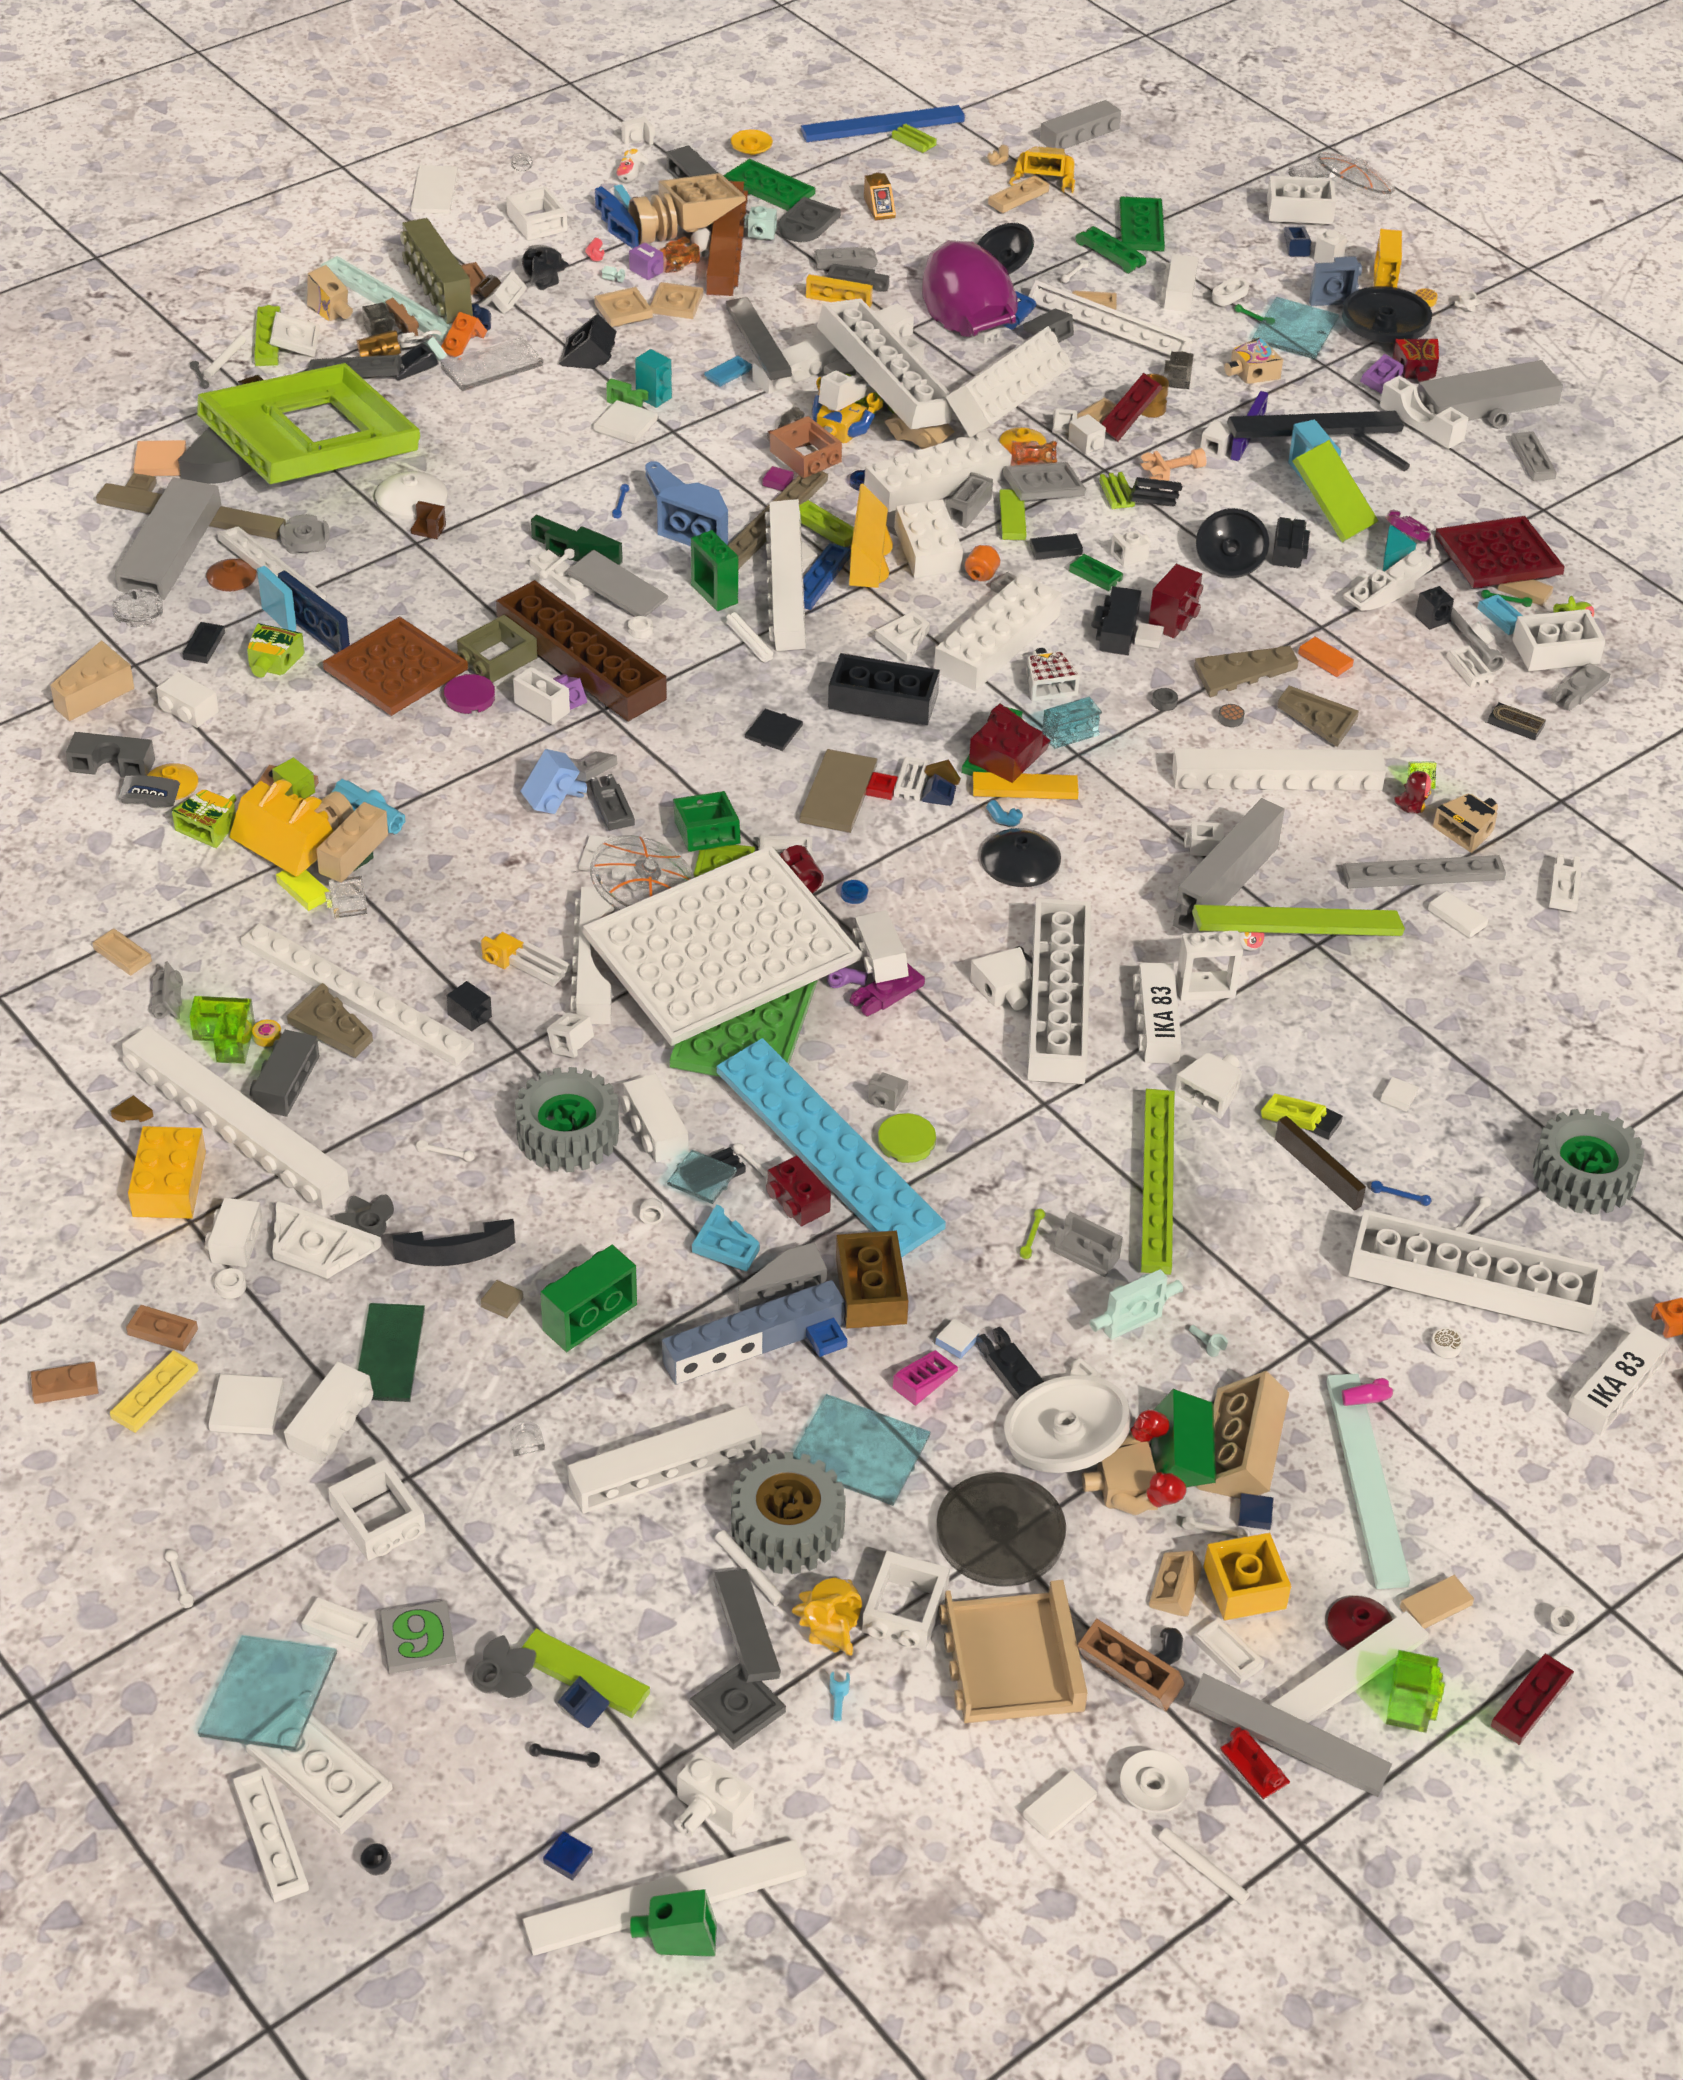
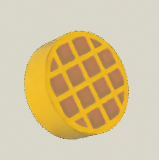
[1416,288,1438,307]

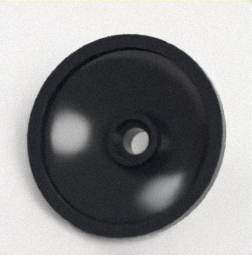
[977,223,1034,274]
[1196,508,1269,578]
[981,828,1061,887]

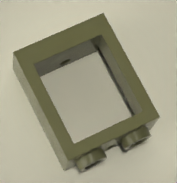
[457,615,537,683]

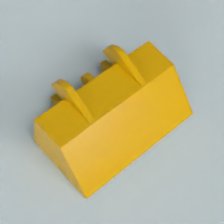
[849,483,893,588]
[229,779,334,876]

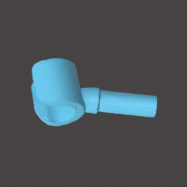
[829,1672,850,1721]

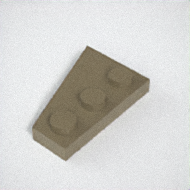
[1277,685,1359,747]
[287,983,373,1058]

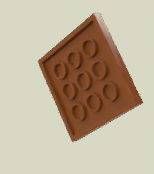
[323,616,468,716]

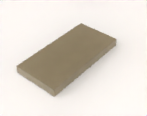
[800,749,878,833]

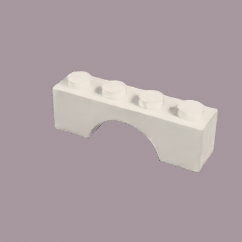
[1380,376,1469,449]

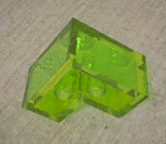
[189,996,255,1064]
[1386,1650,1445,1733]

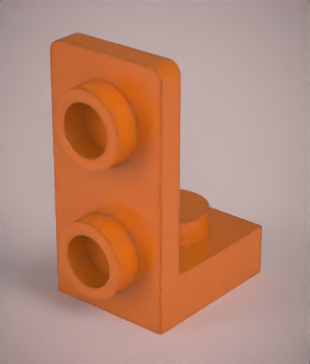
[441,312,487,359]

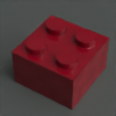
[1149,563,1203,639]
[969,711,1043,783]

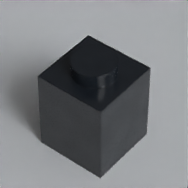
[446,981,492,1032]

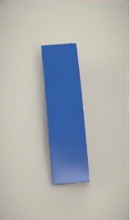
[595,186,638,249]

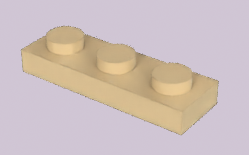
[988,175,1049,213]

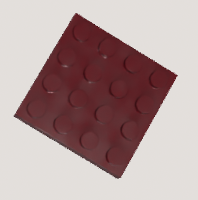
[1435,516,1565,588]

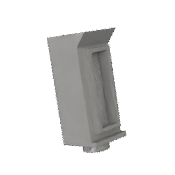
[946,472,993,528]

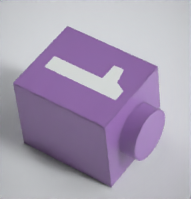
[629,242,664,280]

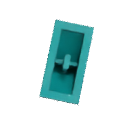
[1382,525,1416,572]

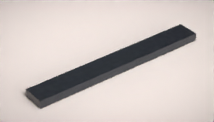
[1227,411,1404,438]

